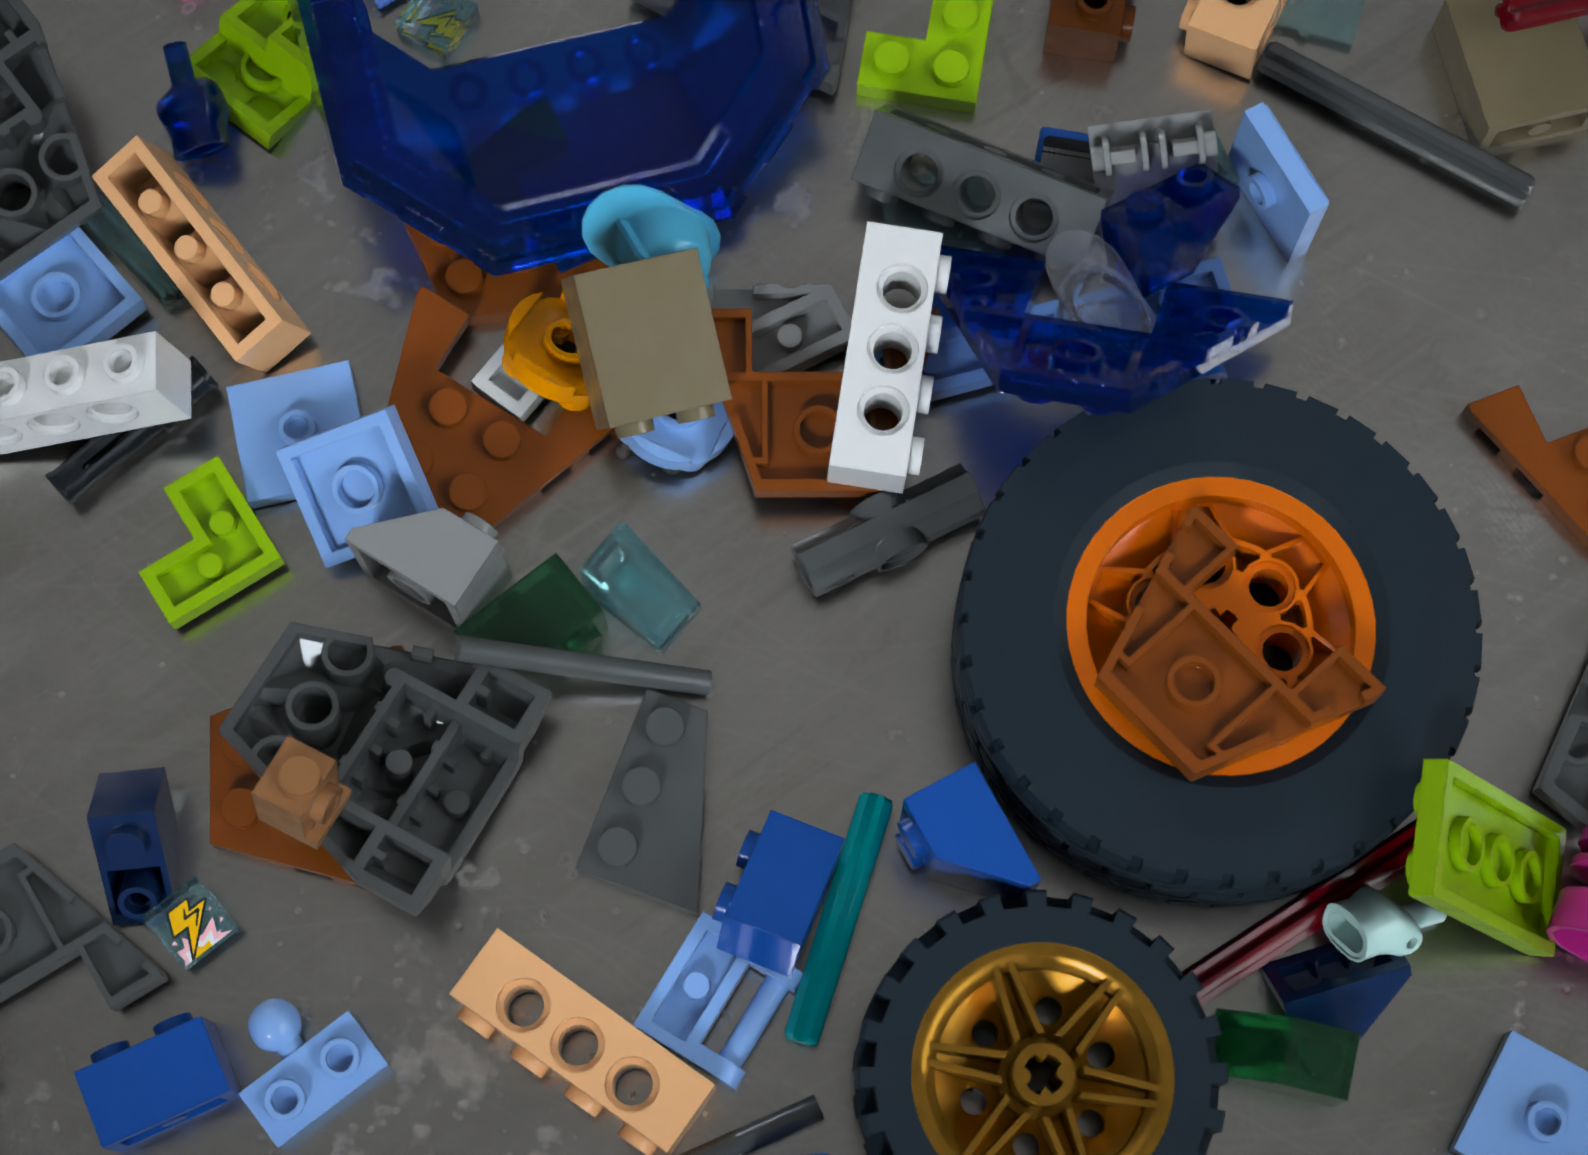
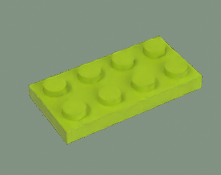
[1406,759,1567,957]

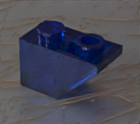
[1101,163,1240,299]

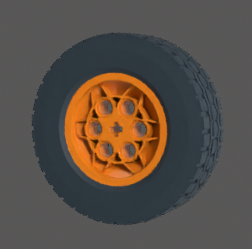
[951,378,1483,907]

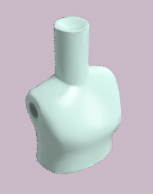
[1322,886,1447,962]

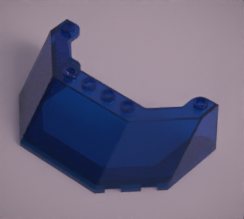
[288,0,830,277]

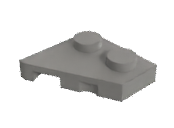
[707,283,852,372]

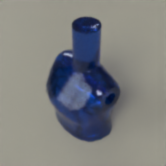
[156,41,232,162]

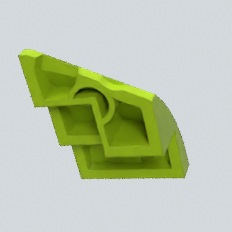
[176,0,354,150]

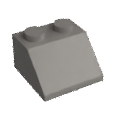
[345,508,512,637]

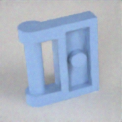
[633,911,803,1090]

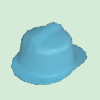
[582,184,721,290]

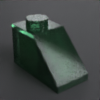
[453,553,608,653]
[1214,1008,1361,1107]

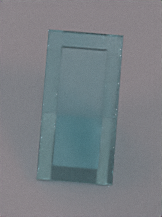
[579,521,701,652]

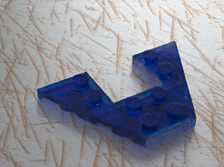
[937,245,1294,415]

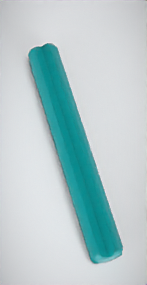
[785,792,893,1046]

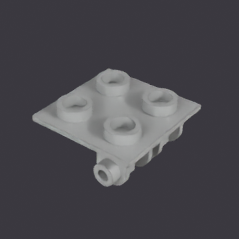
[1087,109,1224,248]

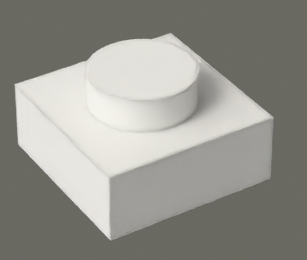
[471,344,544,422]

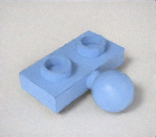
[238,998,389,1148]

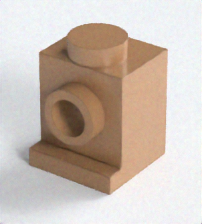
[252,736,352,850]

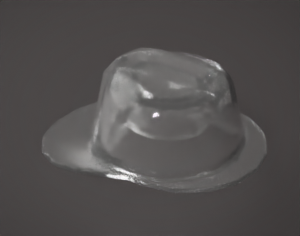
[1045,230,1160,373]

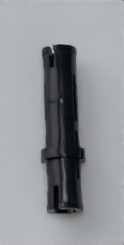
[45,355,219,506]

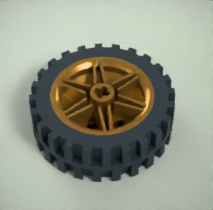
[852,889,1228,1155]

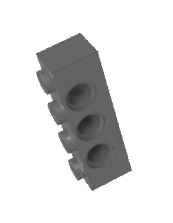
[851,103,1114,272]

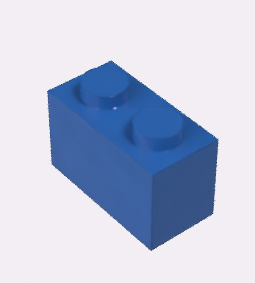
[712,810,845,978]
[74,1013,241,1152]

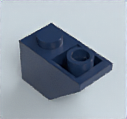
[87,767,180,926]

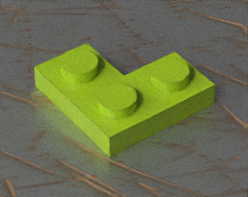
[856,0,993,114]
[138,455,285,630]

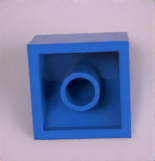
[895,761,1041,899]

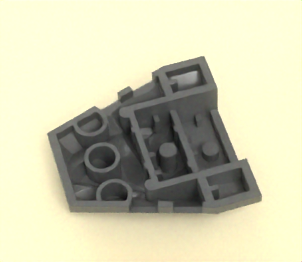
[0,0,103,281]
[219,622,552,917]

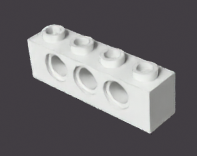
[827,221,952,494]
[0,331,192,455]

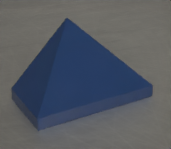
[1261,943,1412,1045]

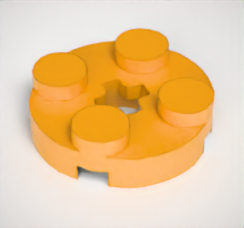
[502,291,590,411]

